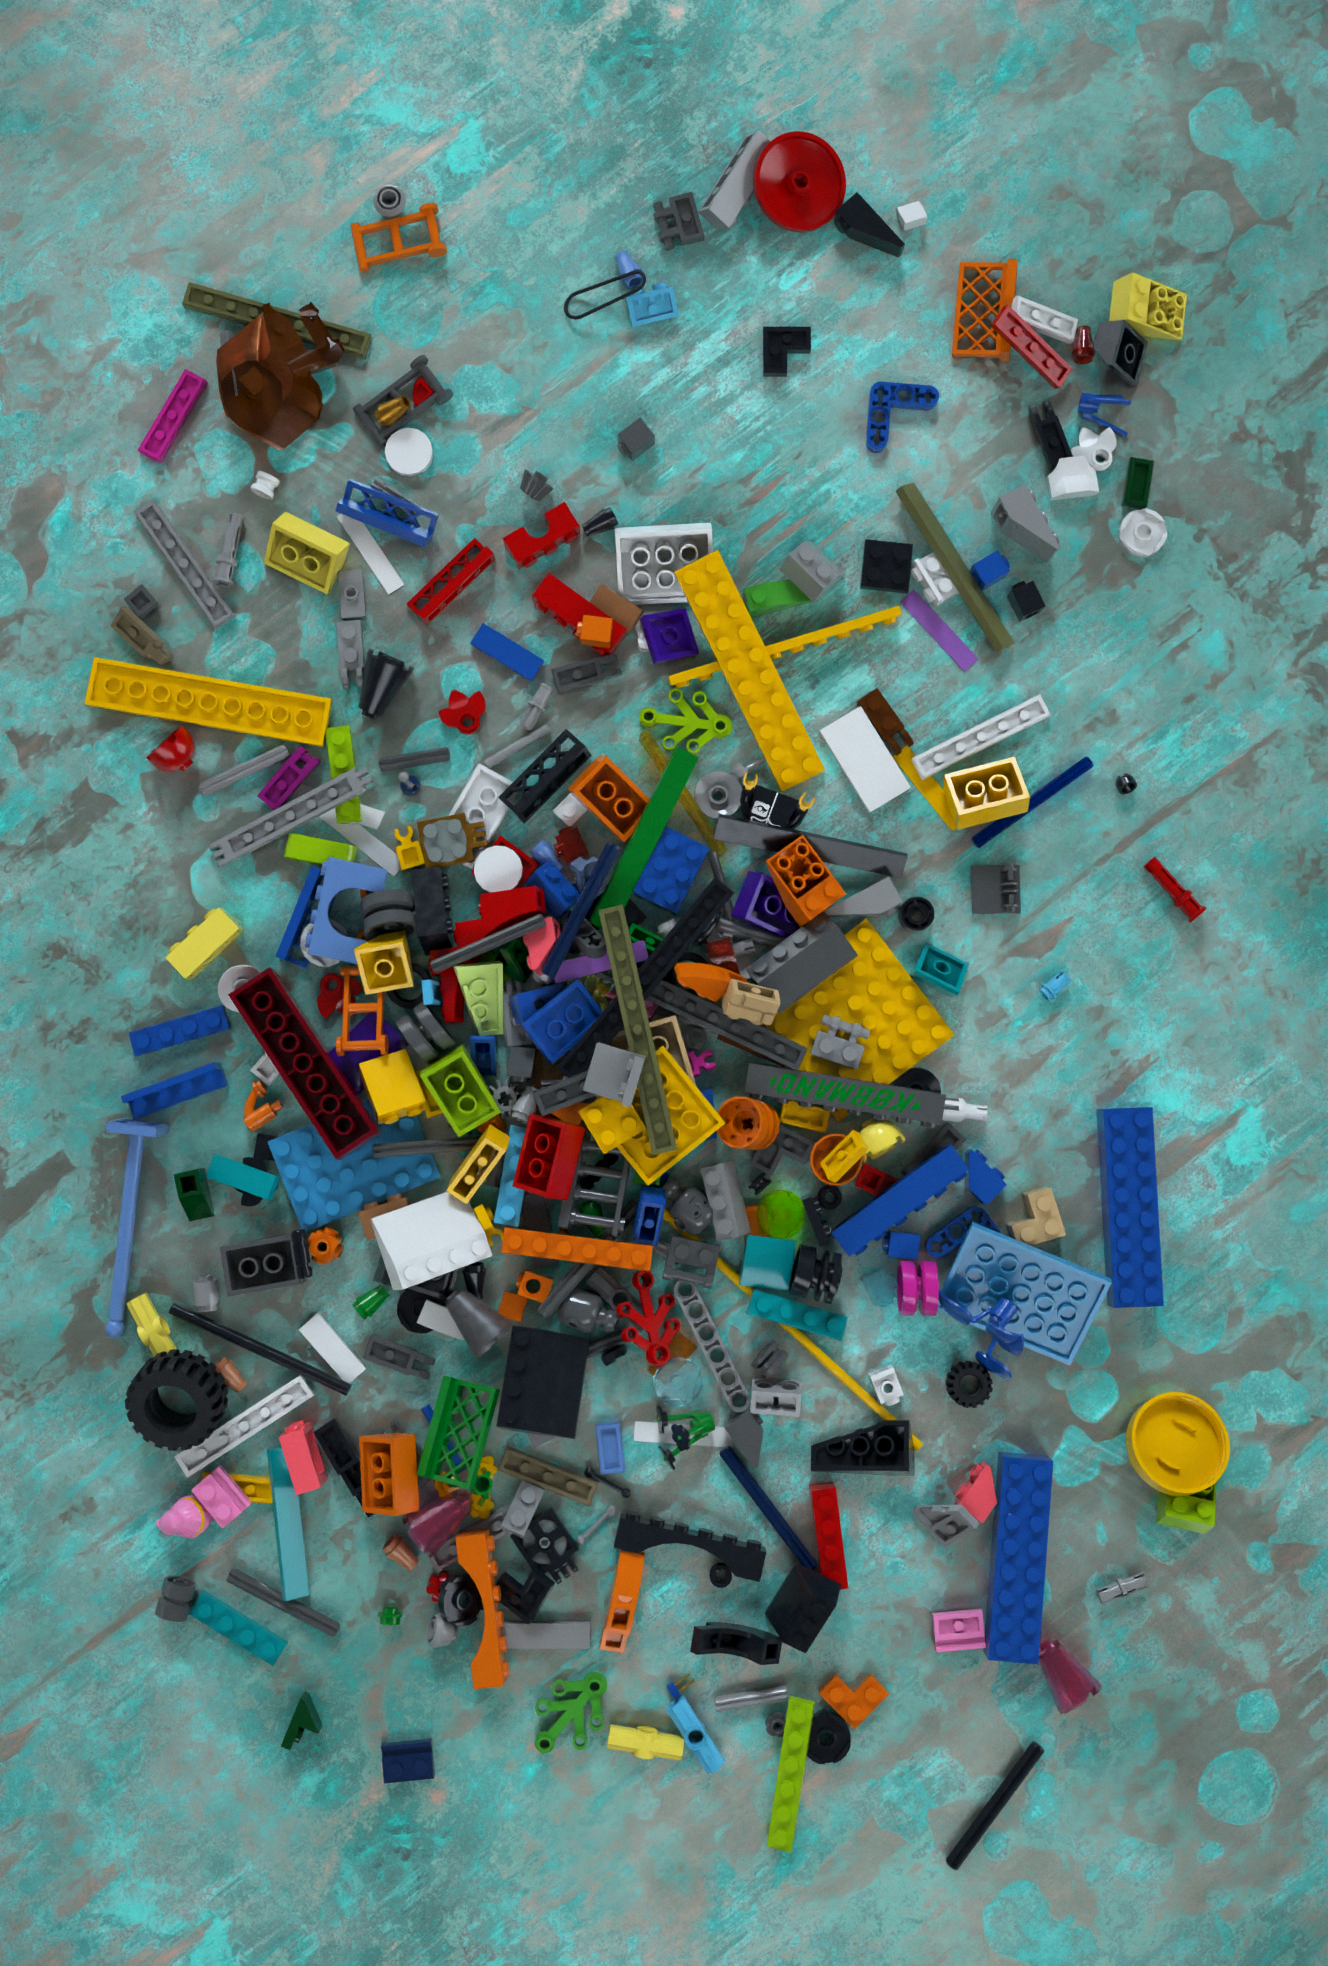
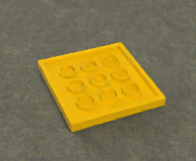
[592,1046,726,1185]

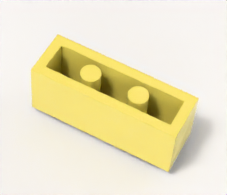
[165,907,244,981]

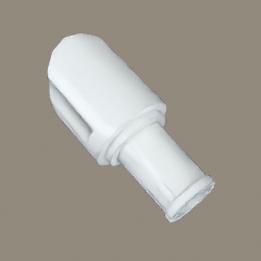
[942,1097,988,1123]

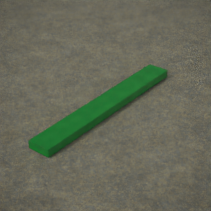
[589,746,699,929]

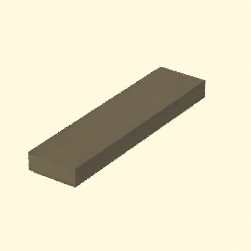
[498,1446,599,1507]

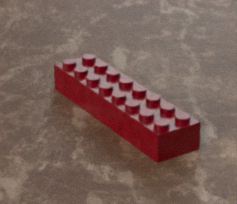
[228,967,383,1160]

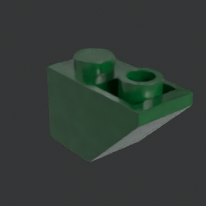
[174,1168,215,1221]

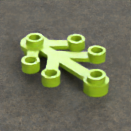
[639,688,732,755]

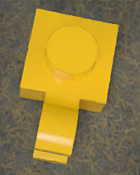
[473,1204,504,1246]

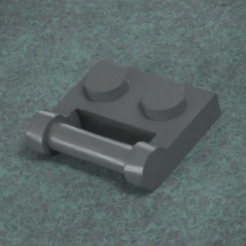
[662,1235,720,1289]

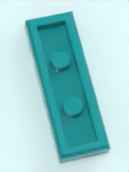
[206,1154,280,1201]

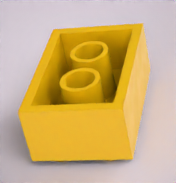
[943,757,1030,830]

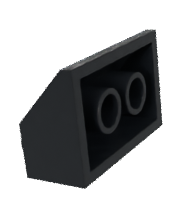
[765,1562,841,1654]

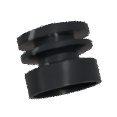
[789,1244,842,1304]

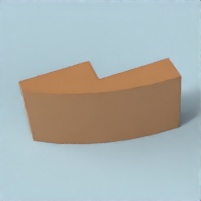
[590,584,644,632]

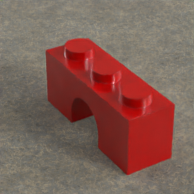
[503,502,580,569]

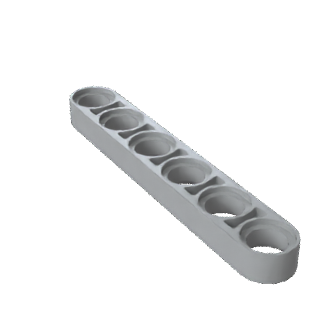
[674,1280,750,1412]

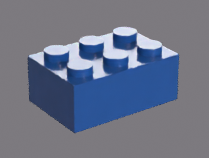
[633,826,709,916]

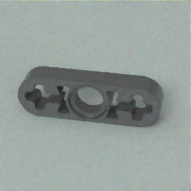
[561,911,606,959]

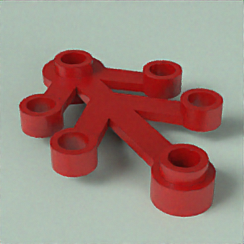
[616,1270,680,1367]

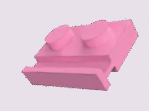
[191,1465,252,1529]
[932,1609,986,1652]

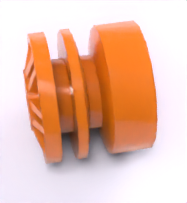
[717,1096,780,1151]
[810,1134,862,1186]

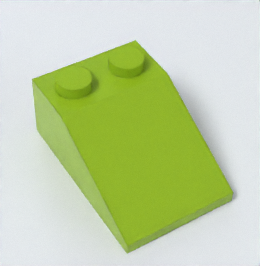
[420,1044,501,1138]

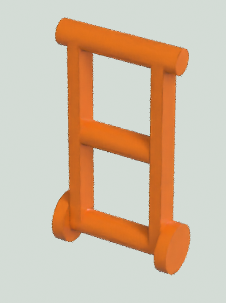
[350,203,447,272]
[336,966,389,1056]

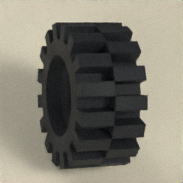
[946,1361,993,1408]

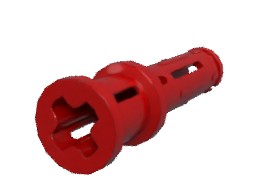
[1143,856,1207,922]

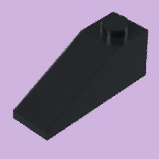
[834,192,905,258]

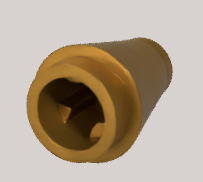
[375,395,411,427]

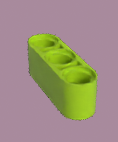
[284,833,358,866]

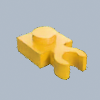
[394,825,425,871]

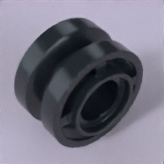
[898,897,934,932]

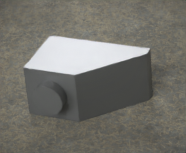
[724,1408,764,1469]

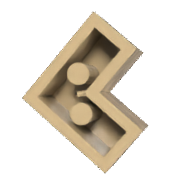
[1006,1187,1066,1246]

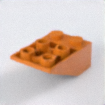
[765,835,846,927]

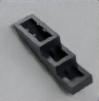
[313,1418,375,1518]

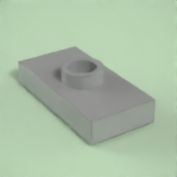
[338,569,366,620]

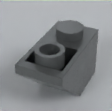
[506,1047,537,1083]

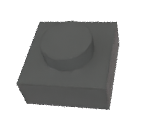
[123,584,159,619]

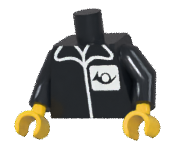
[740,772,816,829]

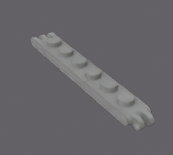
[208,768,373,868]

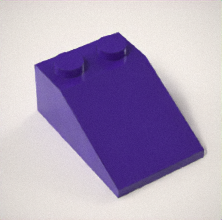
[731,871,808,939]

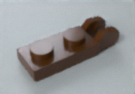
[857,688,914,755]

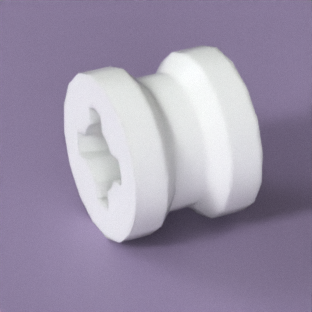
[250,471,280,500]

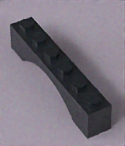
[614,1511,766,1582]

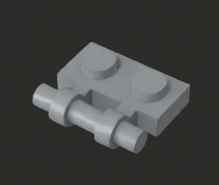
[810,1015,870,1070]

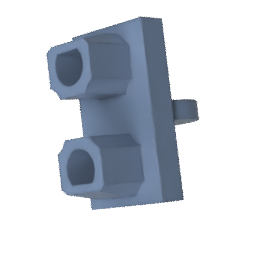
[570,856,607,897]

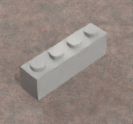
[698,130,771,231]

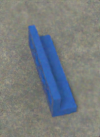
[335,479,439,547]
[276,866,336,969]
[121,1062,229,1120]

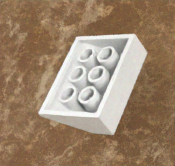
[615,523,713,605]
[370,1192,493,1290]

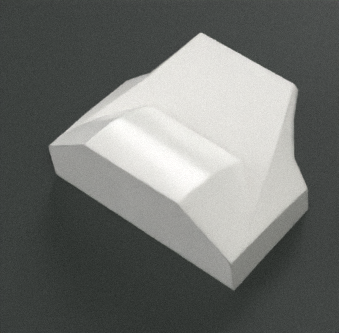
[1047,455,1099,501]

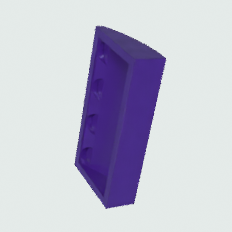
[330,1012,409,1095]

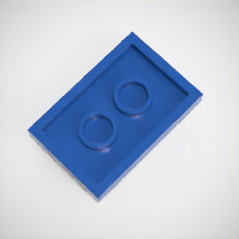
[520,979,603,1064]

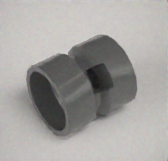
[155,1576,196,1622]

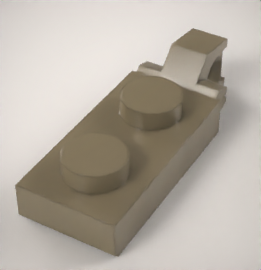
[111,606,173,665]

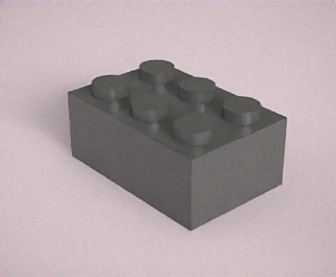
[220,1234,307,1297]

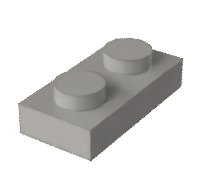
[501,1480,545,1538]

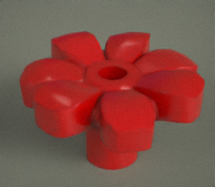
[426,1570,453,1603]

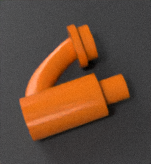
[243,1080,284,1132]

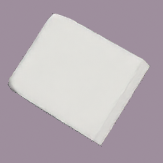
[896,201,928,231]

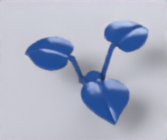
[938,1290,1024,1381]

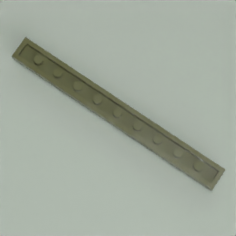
[598,905,677,1155]

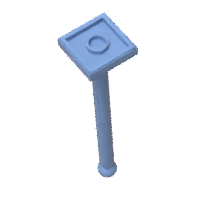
[105,1118,169,1338]

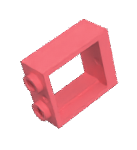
[279,1420,329,1495]

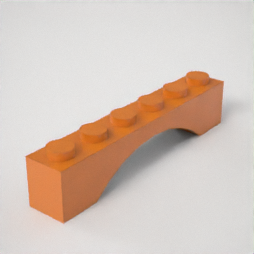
[501,1227,653,1271]
[455,1528,510,1689]

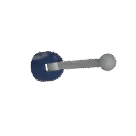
[399,772,420,796]

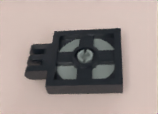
[510,1506,579,1584]

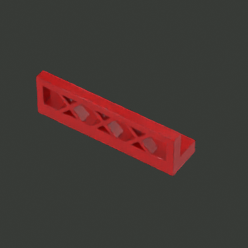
[406,538,495,625]

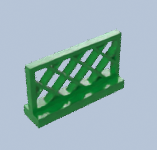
[416,1376,500,1490]

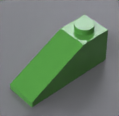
[743,579,818,618]

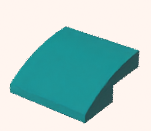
[739,1235,796,1291]

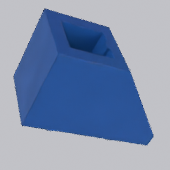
[965,1149,1007,1206]

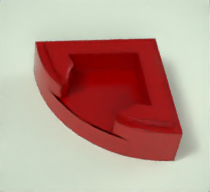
[412,376,435,407]

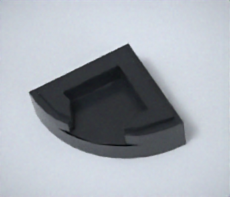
[601,1345,627,1366]

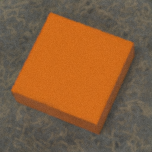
[498,1291,528,1322]

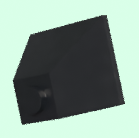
[1093,320,1148,387]

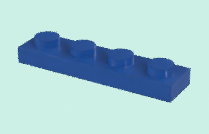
[128,1005,231,1057]

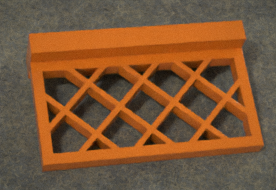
[952,259,1018,362]

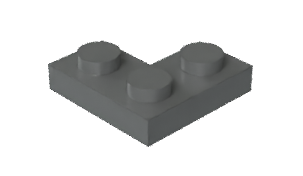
[750,1125,815,1176]

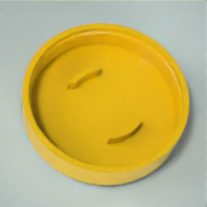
[1126,1392,1230,1496]

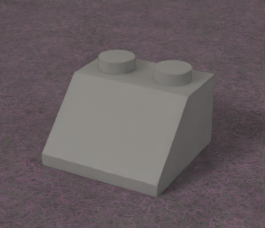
[780,541,845,603]

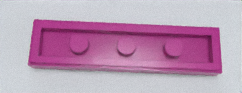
[138,369,208,464]

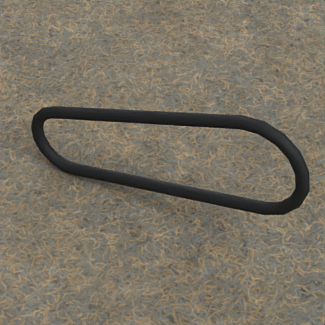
[564,270,646,320]

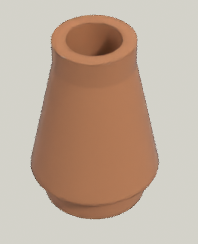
[215,1356,247,1393]
[382,1534,419,1571]

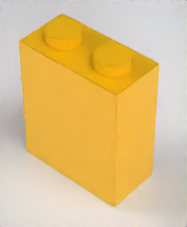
[359,1049,426,1125]

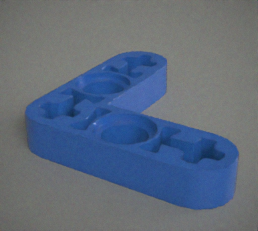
[866,382,939,453]
[924,1206,1002,1258]

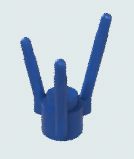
[1078,393,1131,437]

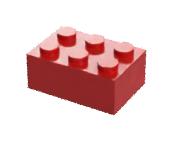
[512,1114,585,1201]

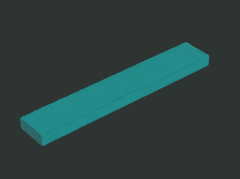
[267,1447,309,1601]

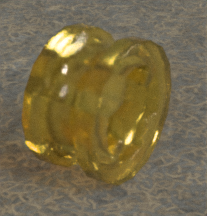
[591,978,612,1003]

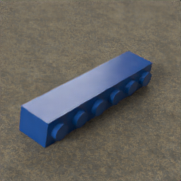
[831,1143,969,1257]

